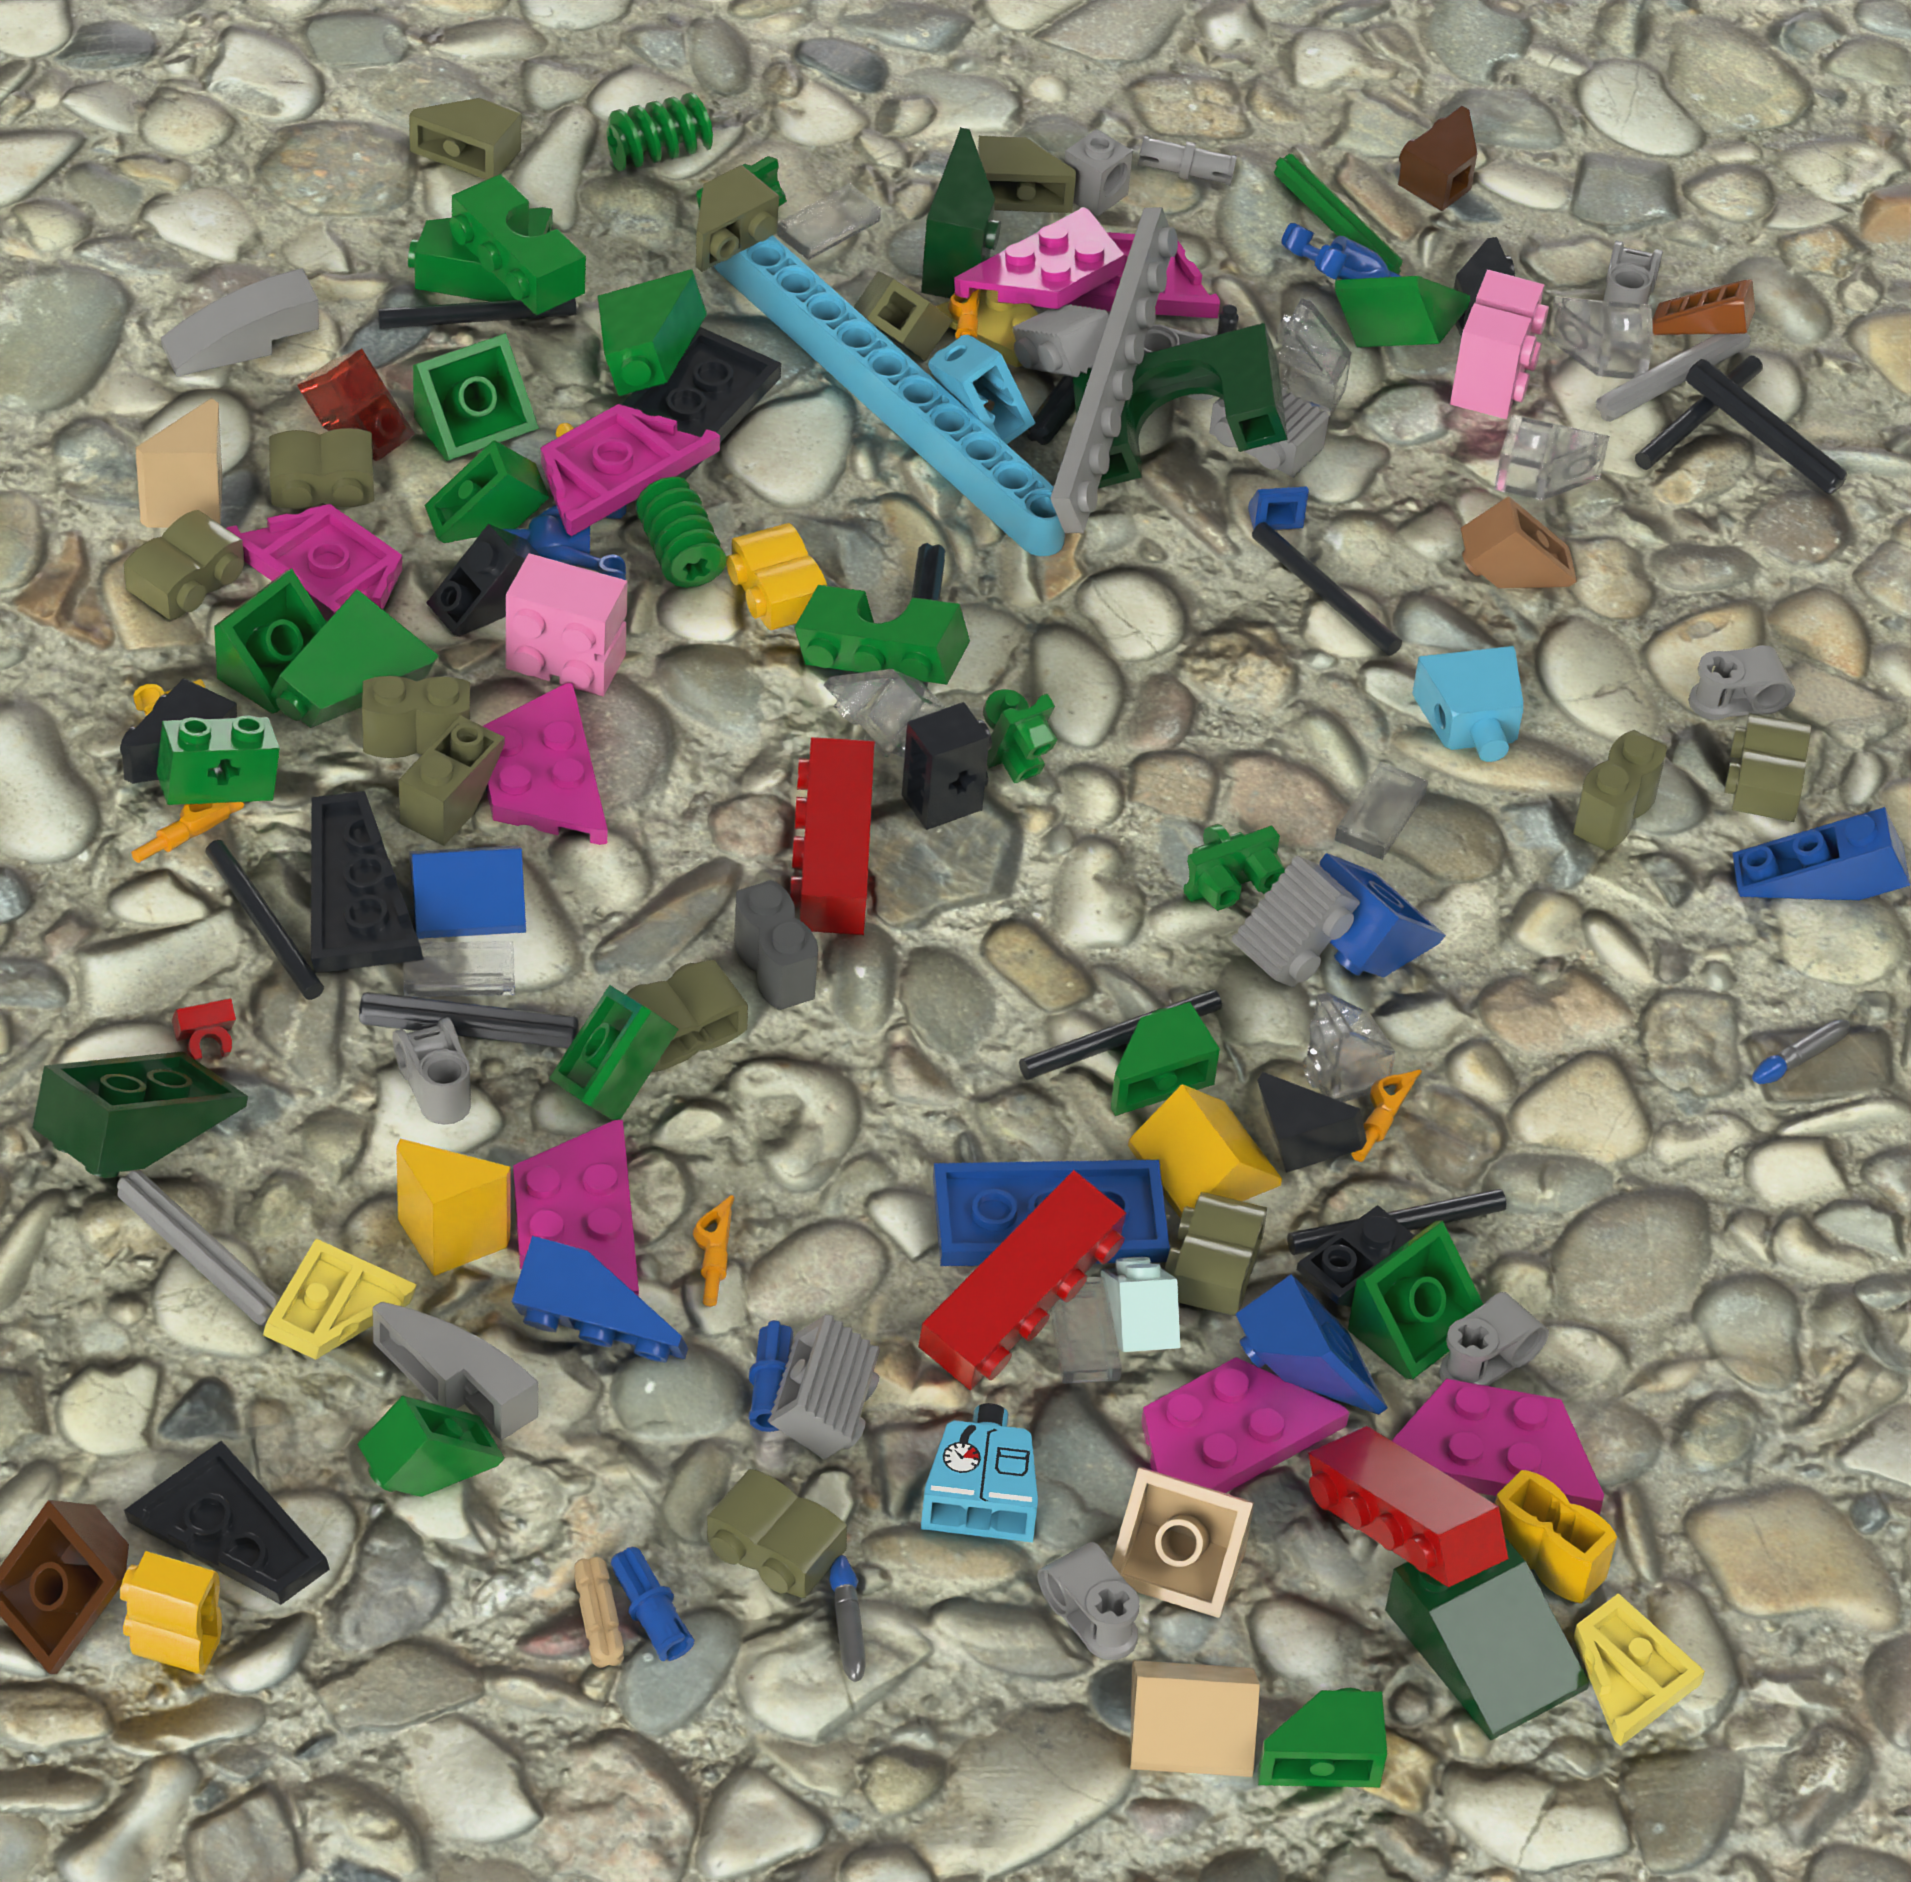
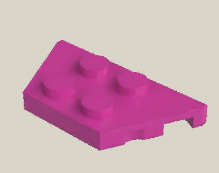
[954,207,1125,309]
[1031,232,1220,319]
[541,404,720,536]
[226,504,403,621]
[483,683,608,845]
[513,1120,639,1297]
[1141,1357,1349,1493]
[1391,1379,1604,1515]

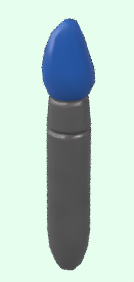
[1752,1019,1850,1084]
[829,1555,866,1682]

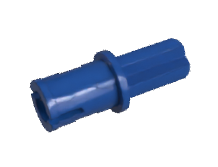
[749,1320,793,1432]
[611,1547,695,1661]

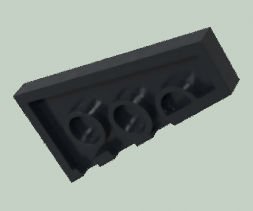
[311,791,424,973]

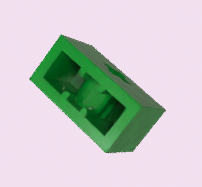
[157,715,280,805]

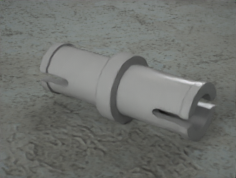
[1138,135,1237,186]

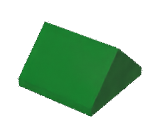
[1334,276,1470,347]
[413,333,539,461]
[214,568,327,714]
[549,985,679,1121]
[1347,1221,1483,1379]

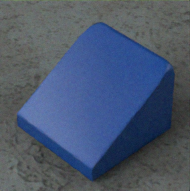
[1248,486,1309,530]

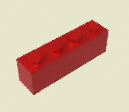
[790,737,875,935]
[918,1170,1126,1391]
[1308,1426,1508,1587]

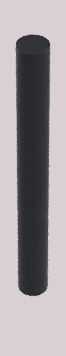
[378,298,576,329]
[1635,356,1763,470]
[1252,522,1402,656]
[205,840,324,1000]
[1019,989,1222,1080]
[1287,1189,1506,1255]

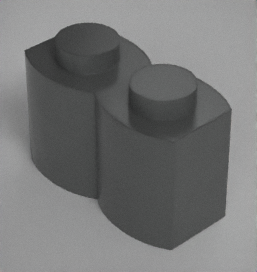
[734,880,818,1010]

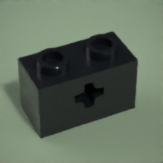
[901,702,992,830]

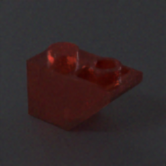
[297,348,415,461]

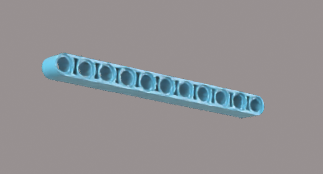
[714,235,1065,556]

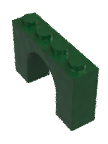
[1073,323,1288,489]

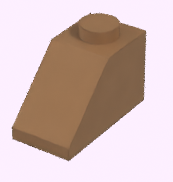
[1460,496,1577,588]

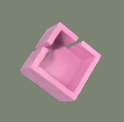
[1450,270,1549,419]
[506,553,628,697]

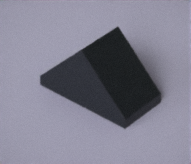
[1257,1072,1367,1173]

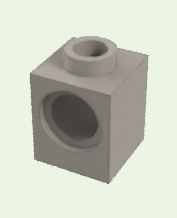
[1064,129,1133,217]

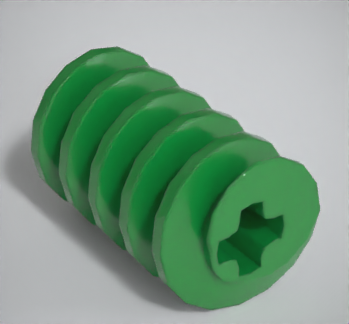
[607,92,713,172]
[636,476,727,588]

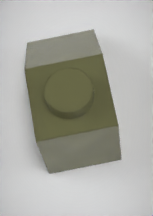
[409,98,522,180]
[978,135,1076,213]

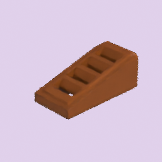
[1650,279,1755,335]

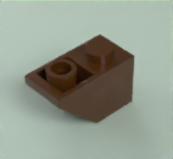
[1398,106,1477,211]

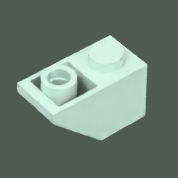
[1101,1257,1180,1352]

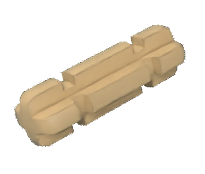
[574,1556,624,1668]

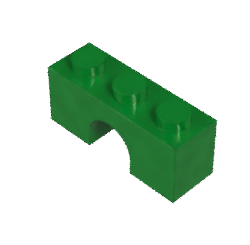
[449,174,586,315]
[794,585,970,685]

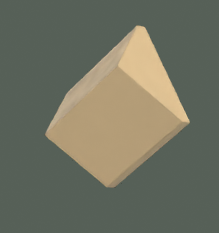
[135,398,223,528]
[1111,1467,1254,1618]
[1130,1660,1260,1777]

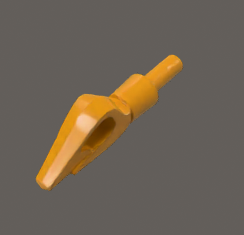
[948,289,981,339]
[131,802,244,863]
[1352,1069,1422,1162]
[693,1195,735,1307]

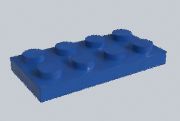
[933,1160,1170,1266]

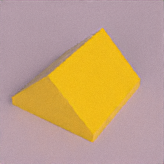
[1128,1084,1282,1219]
[396,1139,511,1276]

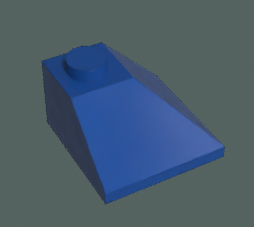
[1320,853,1446,978]
[1236,1274,1388,1415]

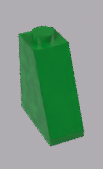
[408,207,553,302]
[598,269,707,396]
[270,589,439,728]

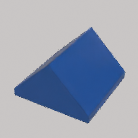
[409,845,526,939]

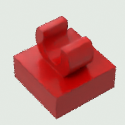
[172,998,236,1062]

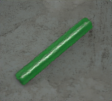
[1274,154,1403,275]

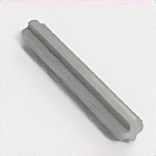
[1596,333,1751,422]
[117,1170,280,1326]

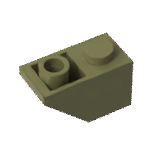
[695,165,779,272]
[854,271,953,361]
[399,715,505,846]

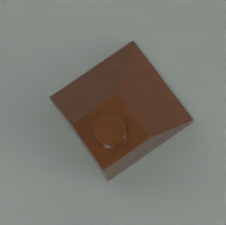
[0,1500,129,1674]

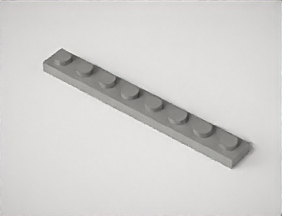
[1050,207,1178,533]

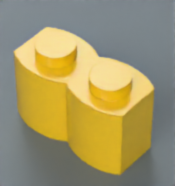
[726,523,828,631]
[1495,1470,1617,1604]
[120,1551,222,1675]

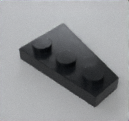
[124,1440,330,1605]

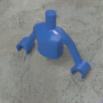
[1281,223,1402,280]
[503,505,627,580]

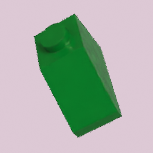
[424,440,550,543]
[1111,1002,1220,1116]
[357,1395,505,1497]
[1257,1688,1387,1788]

